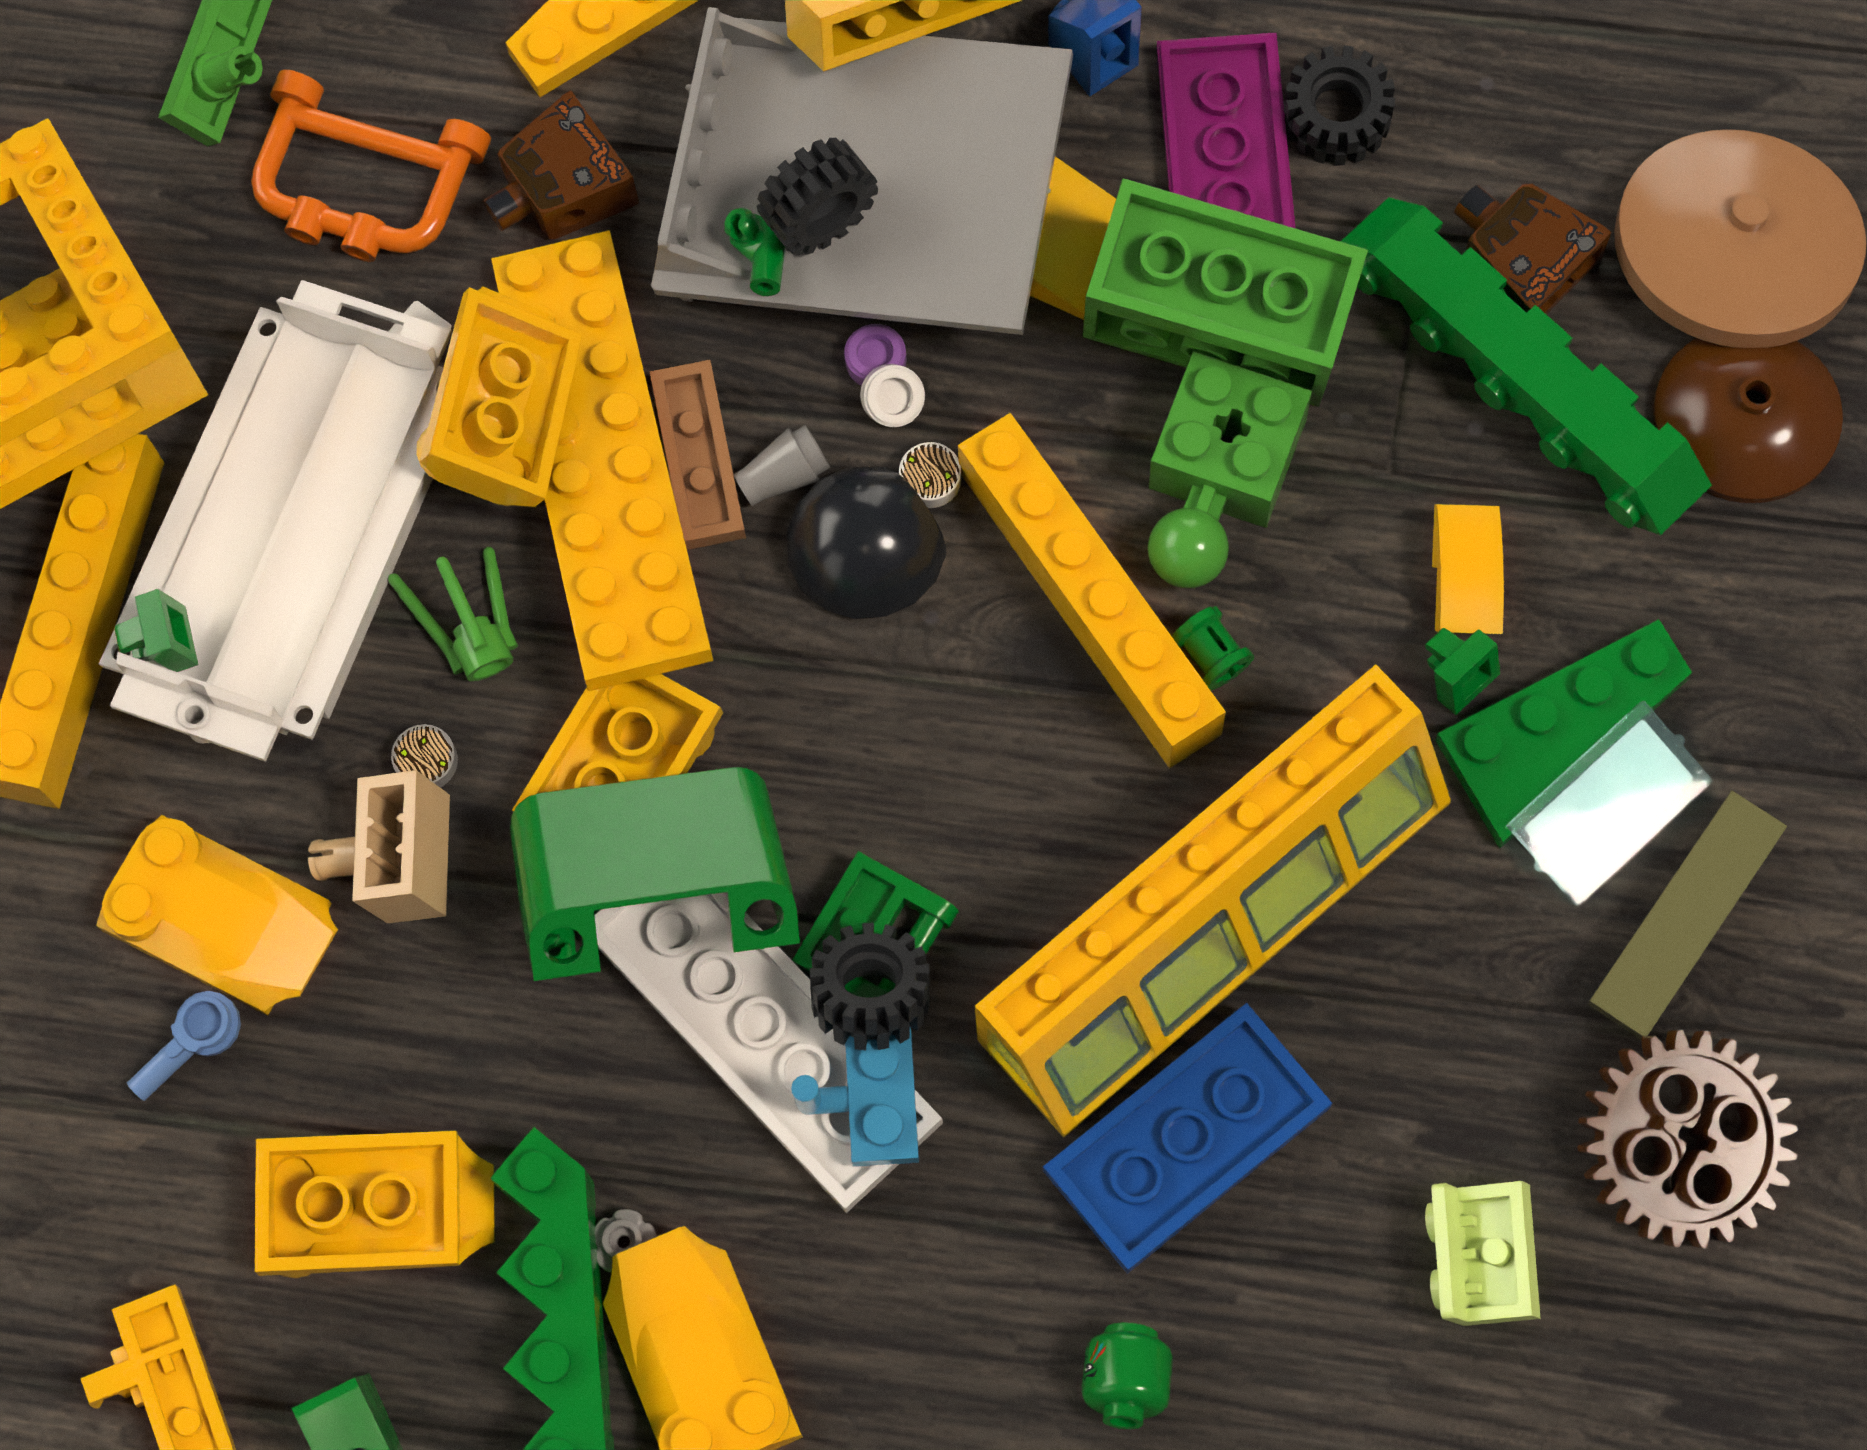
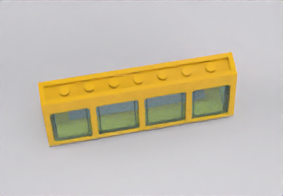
[975,664,1451,1137]

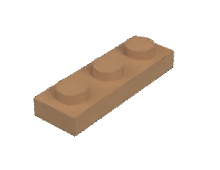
[650,360,746,550]

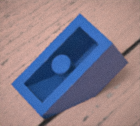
[1048,0,1142,97]

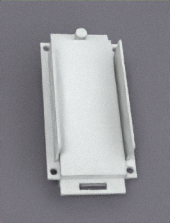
[99,280,452,762]

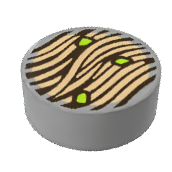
[391,724,458,788]

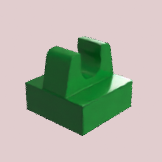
[114,589,199,672]
[1425,628,1500,715]

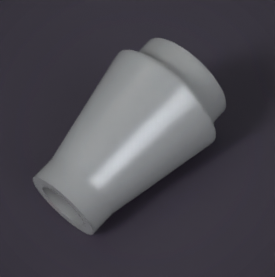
[733,425,831,506]

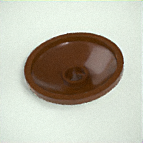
[1653,338,1843,503]

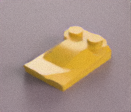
[416,286,582,507]
[512,674,724,812]
[96,815,338,1015]
[255,1131,495,1279]
[603,1226,803,1450]

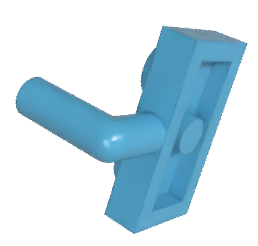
[791,1027,919,1167]

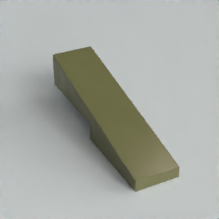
[1588,791,1787,1039]

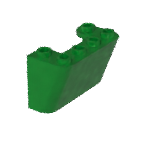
[510,767,800,981]

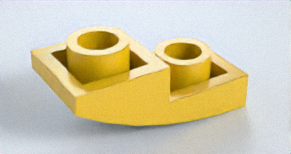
[1432,504,1504,634]

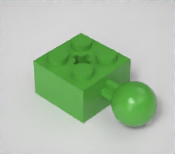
[1148,351,1312,589]

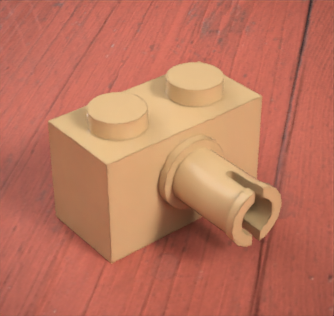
[308,770,450,924]

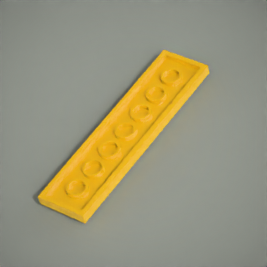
[491,230,714,691]

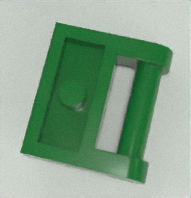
[792,851,959,998]

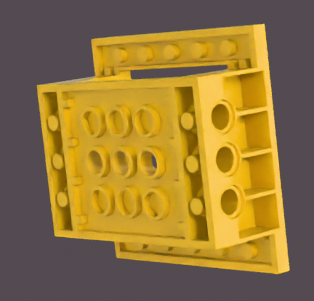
[0,118,208,509]

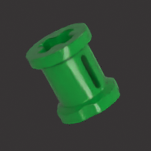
[1172,606,1254,691]

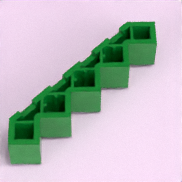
[1340,197,1712,535]
[490,1127,614,1450]

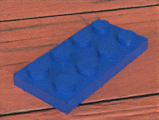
[1043,1003,1332,1274]

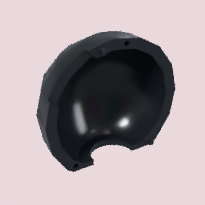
[787,466,947,619]

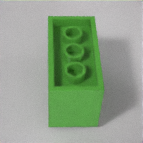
[1083,178,1368,407]

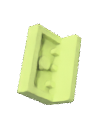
[1425,1181,1541,1326]

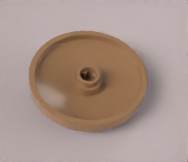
[1614,130,1866,348]

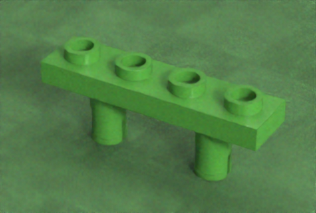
[158,0,272,147]

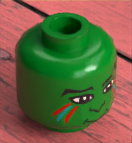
[1081,1322,1173,1429]

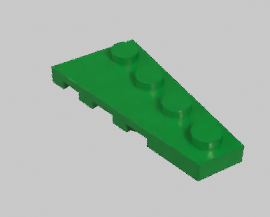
[1435,619,1692,849]

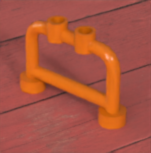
[251,70,491,262]

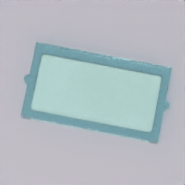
[1506,701,1713,906]

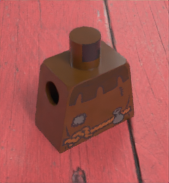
[483,90,639,239]
[1454,183,1612,315]

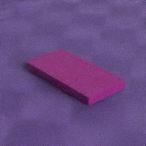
[1156,33,1296,229]

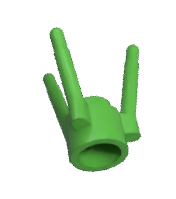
[388,547,518,681]

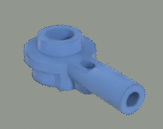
[126,991,241,1101]

